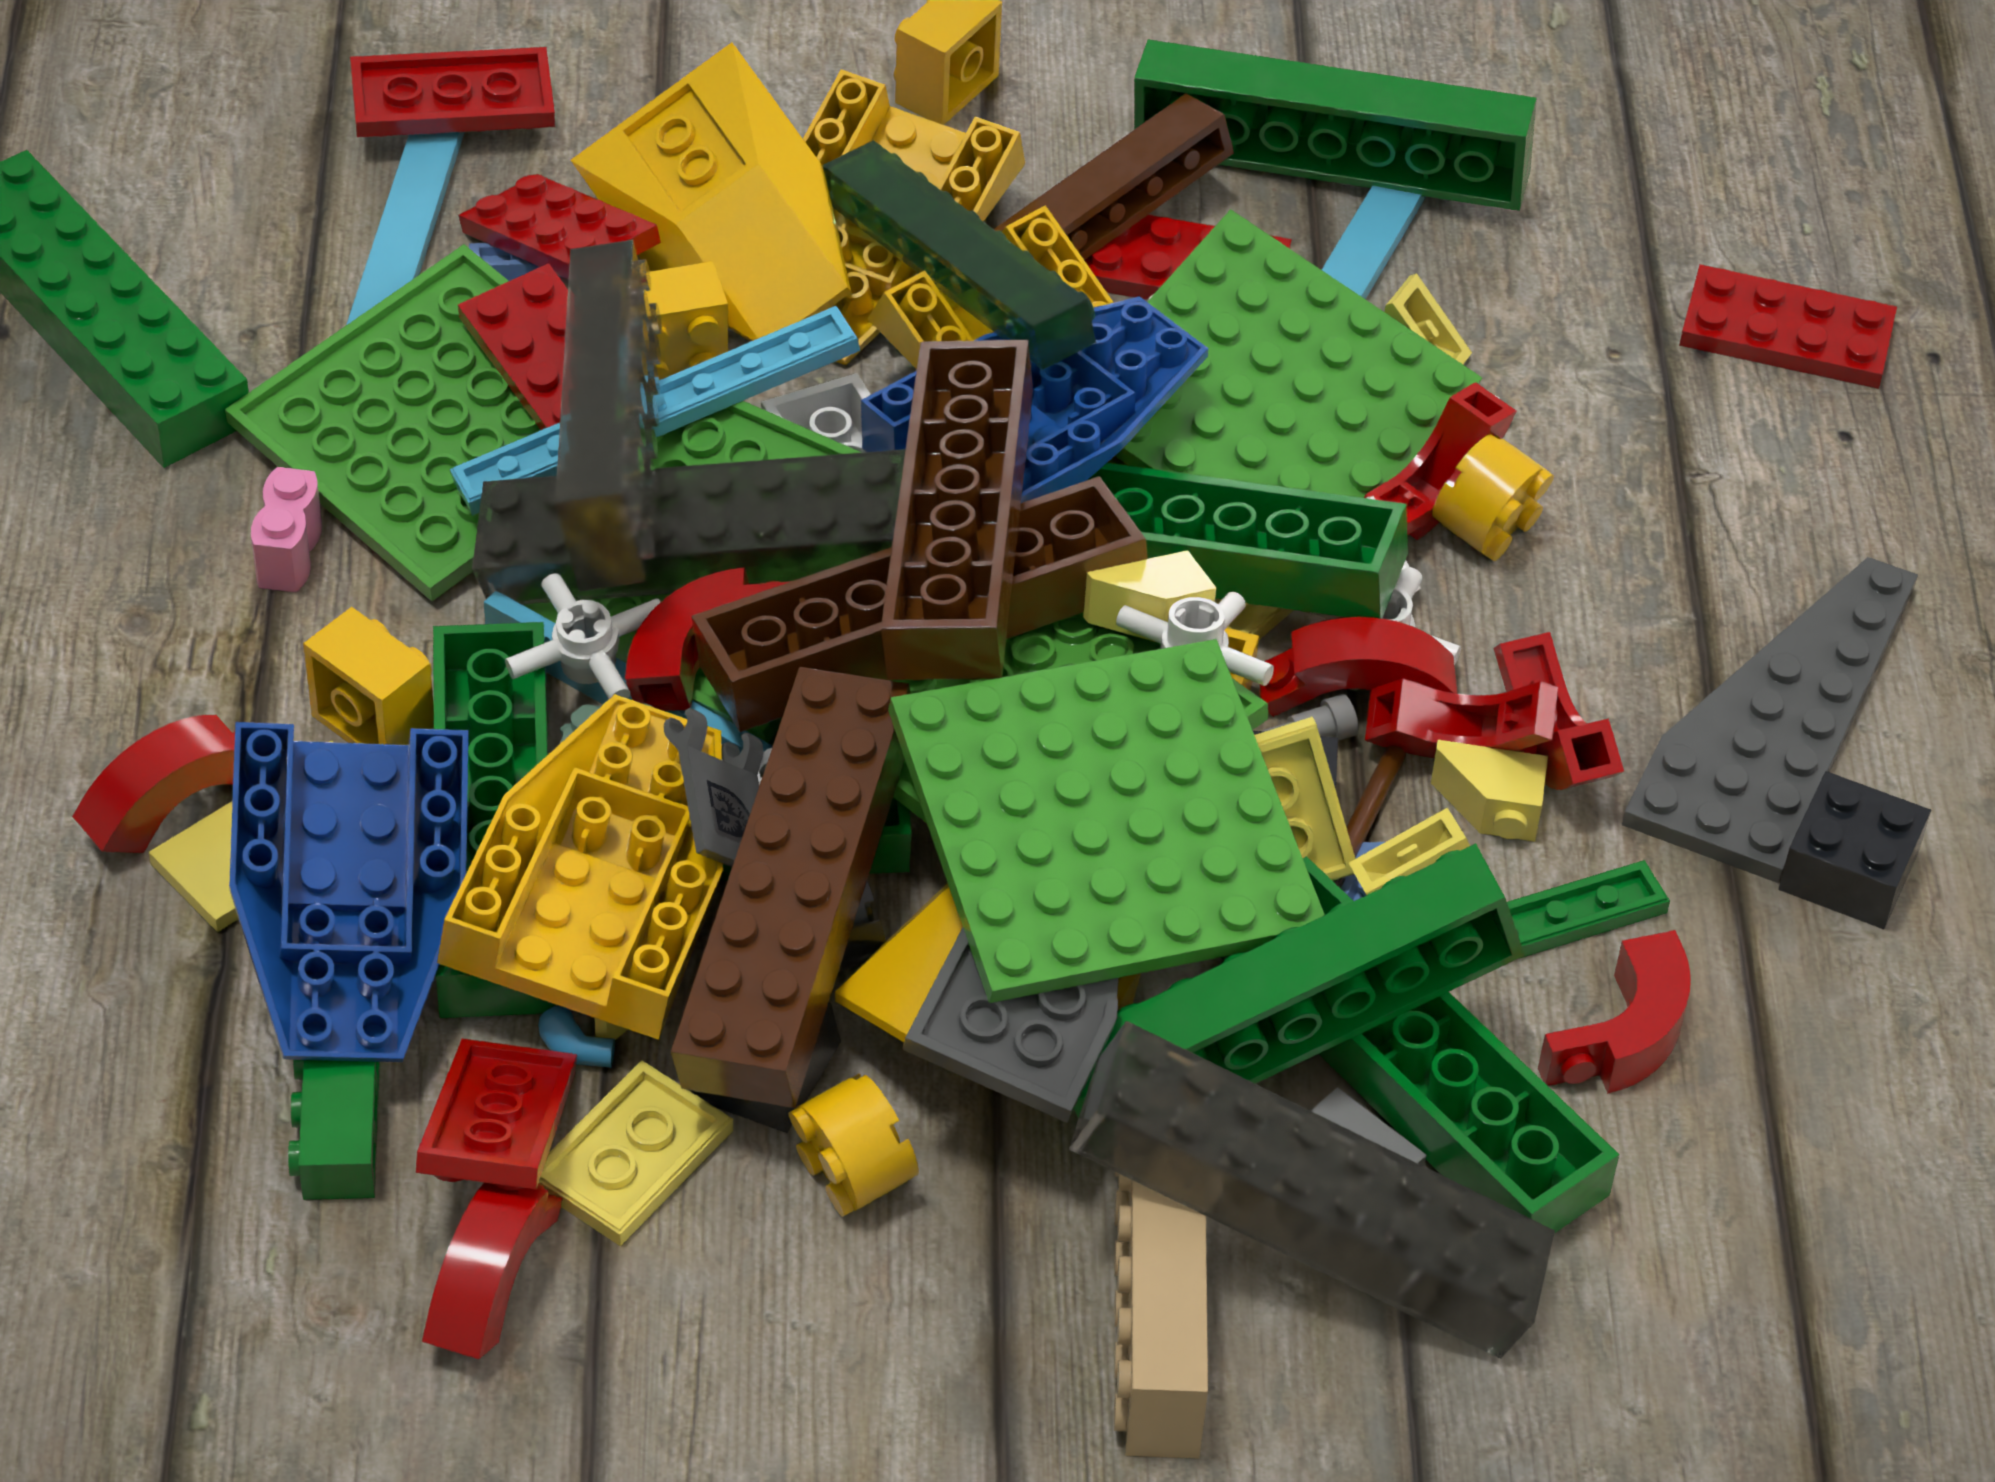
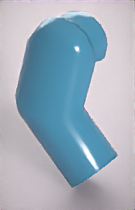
[538,1006,615,1068]

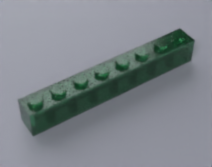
[822,140,1096,370]

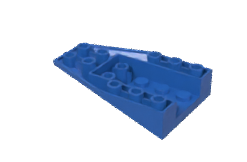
[861,296,1208,503]
[229,722,469,1062]

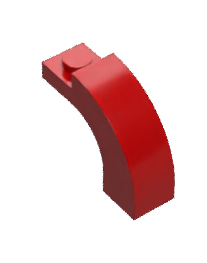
[1364,382,1517,540]
[625,568,792,711]
[1260,617,1457,717]
[1493,632,1624,790]
[1365,678,1558,758]
[72,715,235,853]
[1538,930,1691,1094]
[422,1182,563,1359]

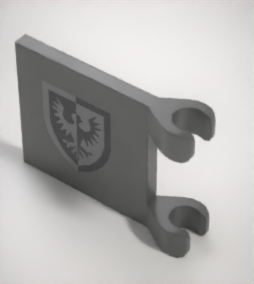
[664,708,763,867]

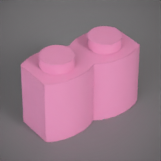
[251,467,322,592]

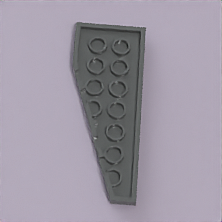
[1622,557,1918,883]
[902,927,1118,1123]

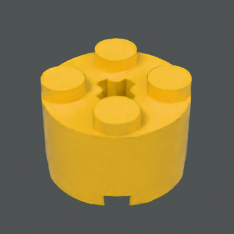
[1432,434,1554,561]
[789,1073,919,1217]

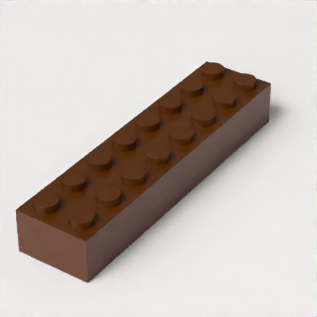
[881,340,1033,680]
[691,476,1147,732]
[671,667,911,1108]

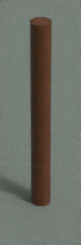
[1333,746,1406,888]

